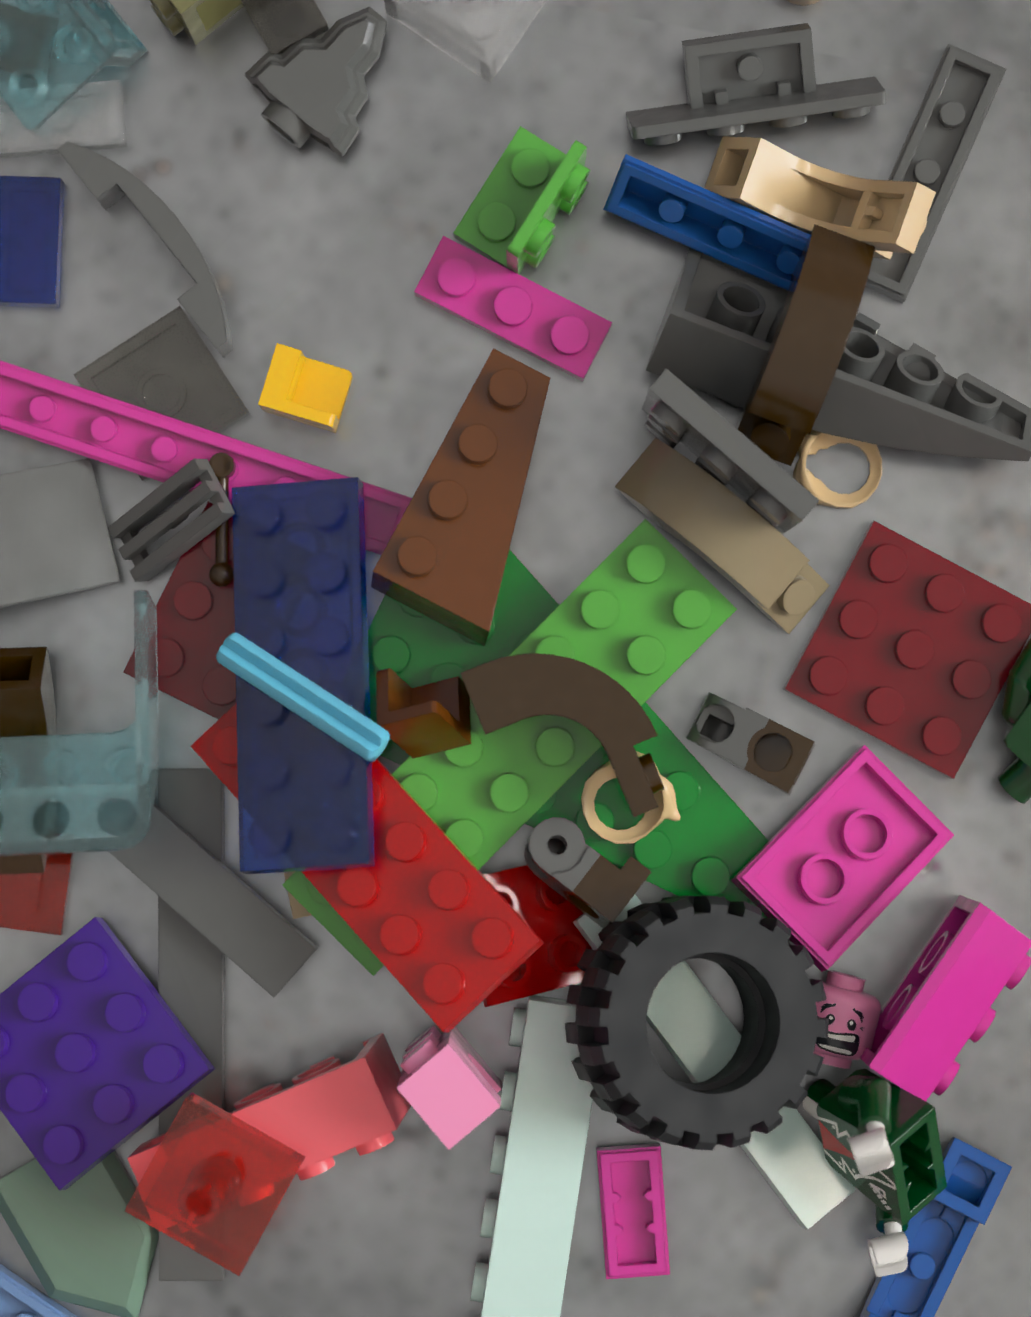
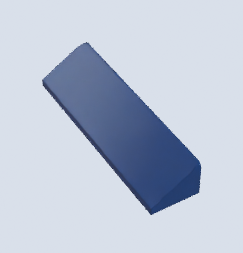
[603,154,810,290]

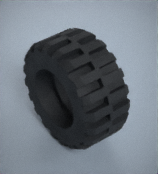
[565,896,829,1150]

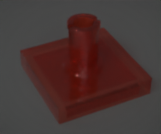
[125,1092,306,1276]

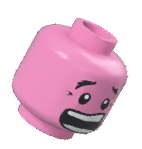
[814,970,881,1069]

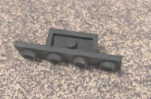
[626,23,886,146]

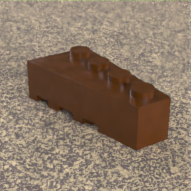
[371,348,551,646]

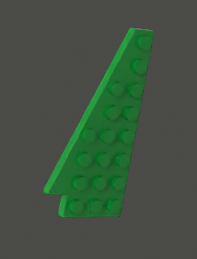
[337,549,768,918]

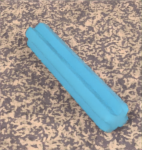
[216,633,390,762]

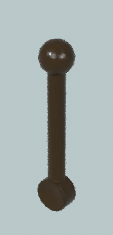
[209,452,236,587]

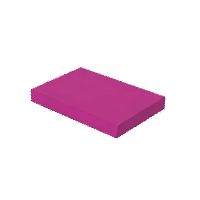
[731,745,954,972]

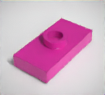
[596,1143,670,1279]

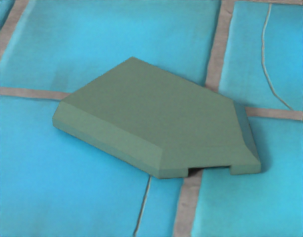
[0,1151,159,1317]

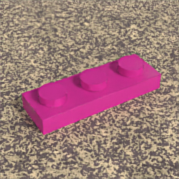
[414,236,612,382]

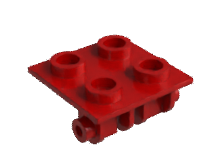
[482,865,592,1007]

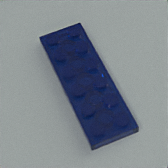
[232,477,375,874]

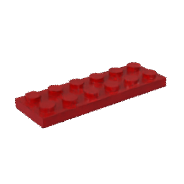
[191,658,544,1033]

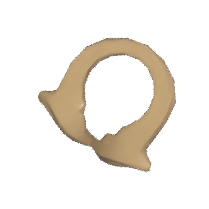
[793,430,882,508]
[581,750,681,844]

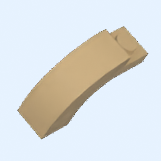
[704,136,936,260]

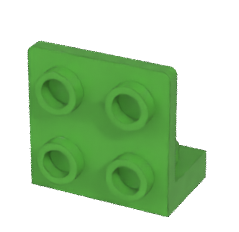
[453,126,591,274]

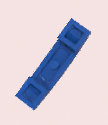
[860,1137,1012,1317]

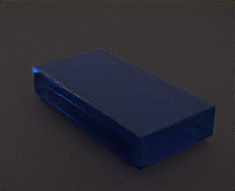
[0,176,64,307]

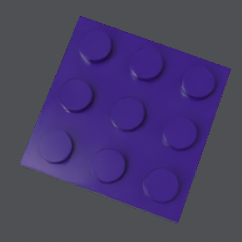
[0,917,215,1190]

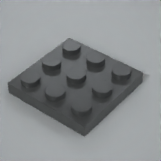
[642,368,820,532]

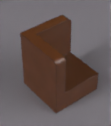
[376,668,471,759]

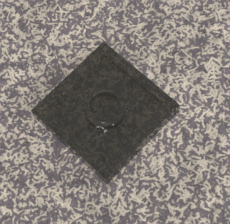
[73,306,250,482]

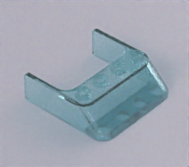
[0,590,159,856]

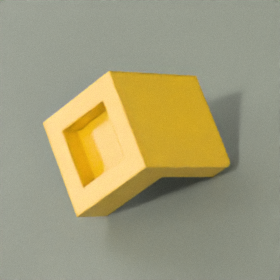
[258,343,353,433]

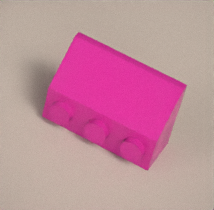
[859,895,1031,1101]

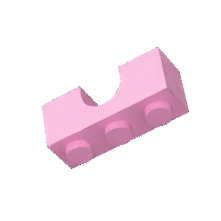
[397,1025,502,1150]

